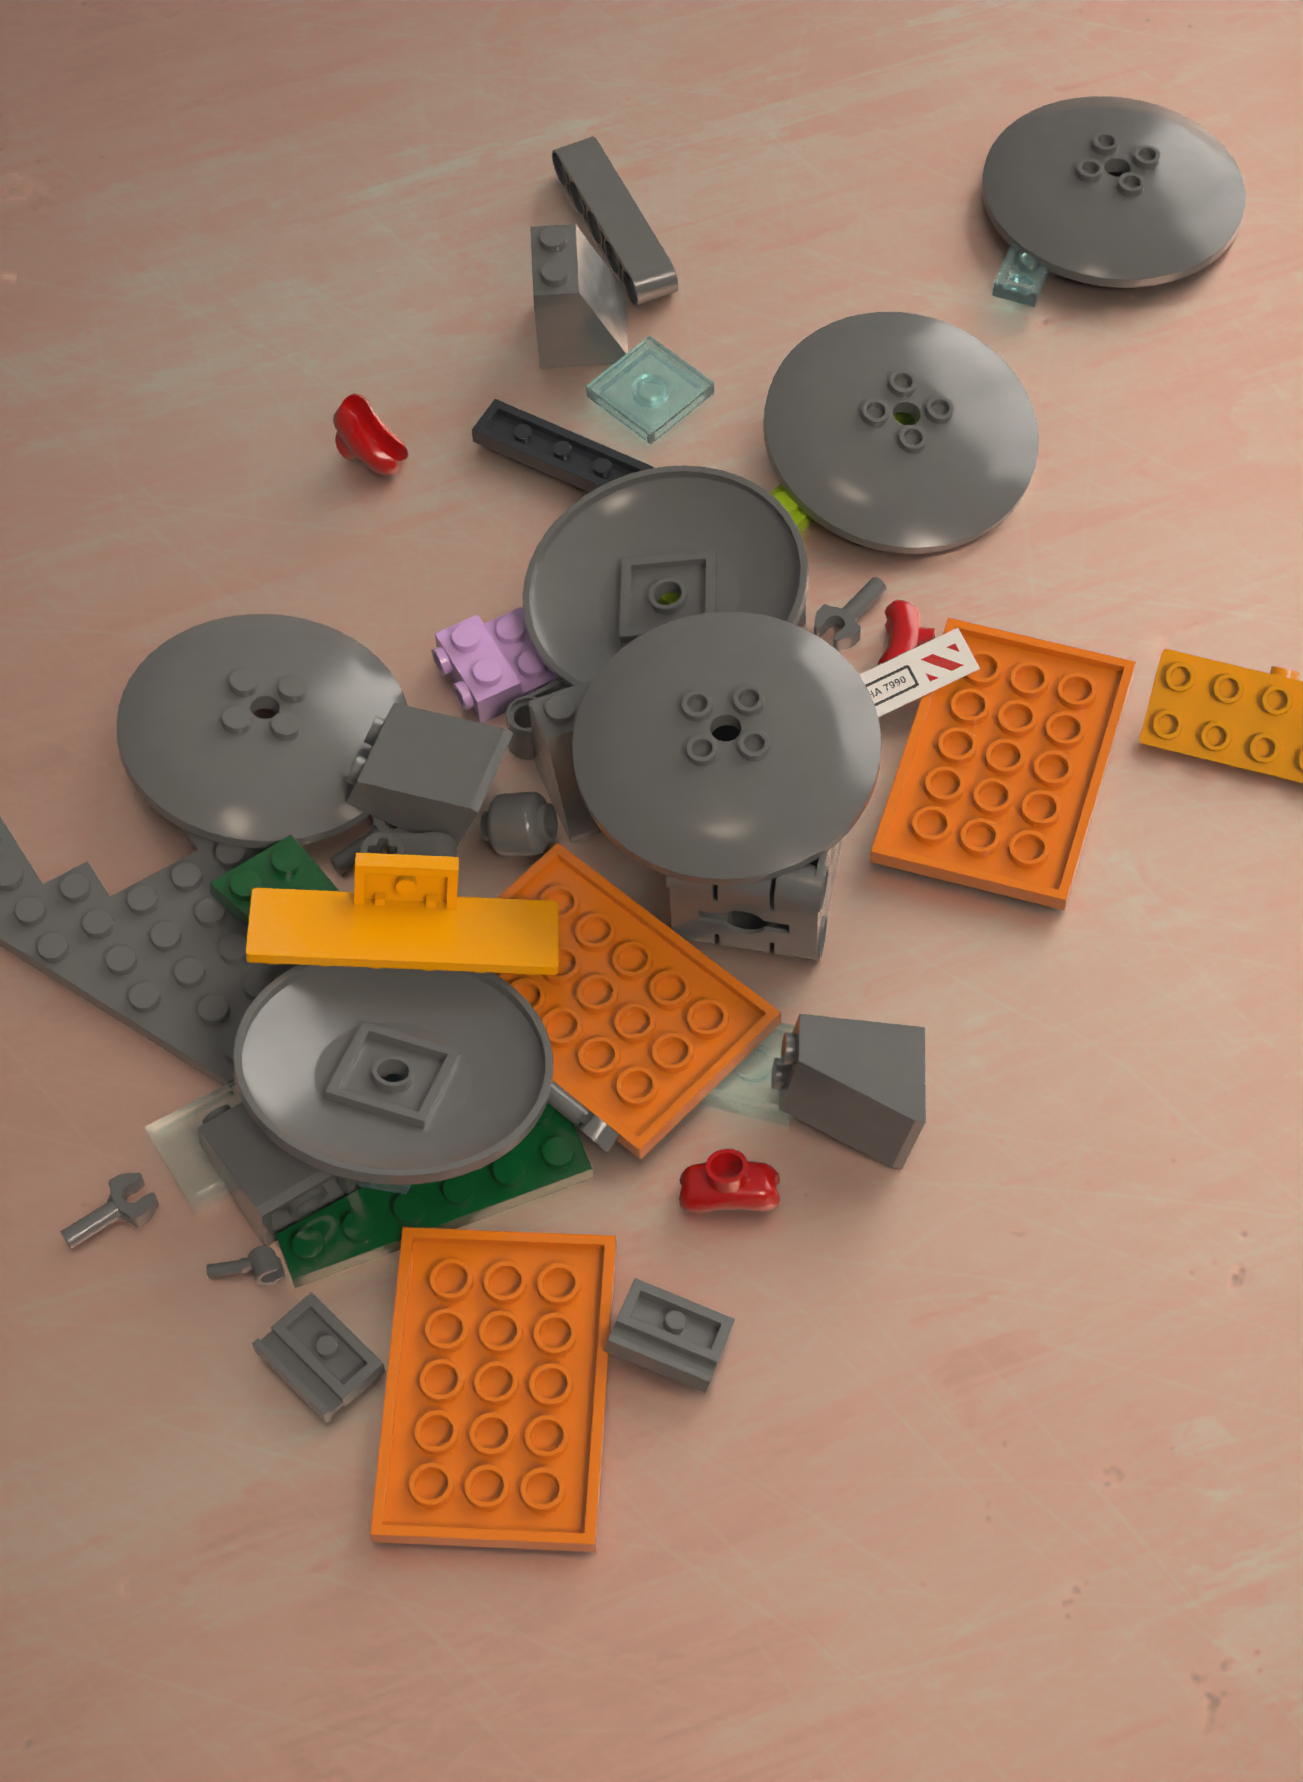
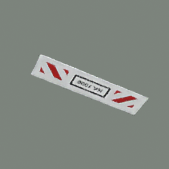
[859,628,980,717]

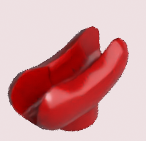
[333,393,409,476]
[878,600,936,665]
[679,1148,780,1214]

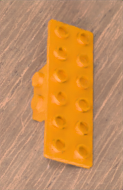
[1139,649,1303,783]
[246,853,559,975]

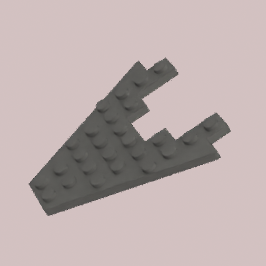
[0,816,298,1091]

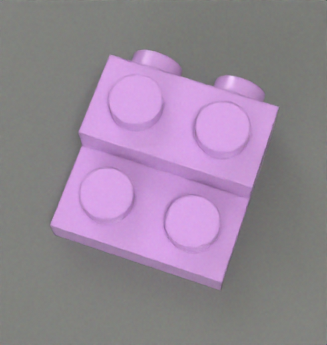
[431,607,557,723]

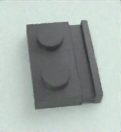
[604,1278,735,1393]
[252,1292,385,1424]

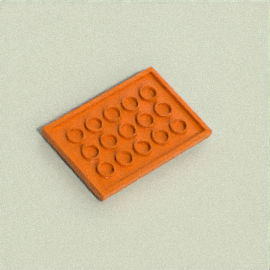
[870,617,1136,911]
[494,843,781,1160]
[370,1227,617,1552]

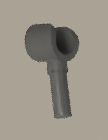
[206,1245,285,1285]

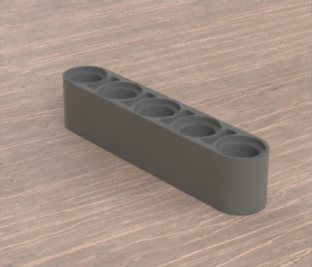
[552,136,679,306]

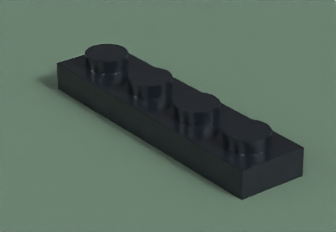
[472,399,654,492]

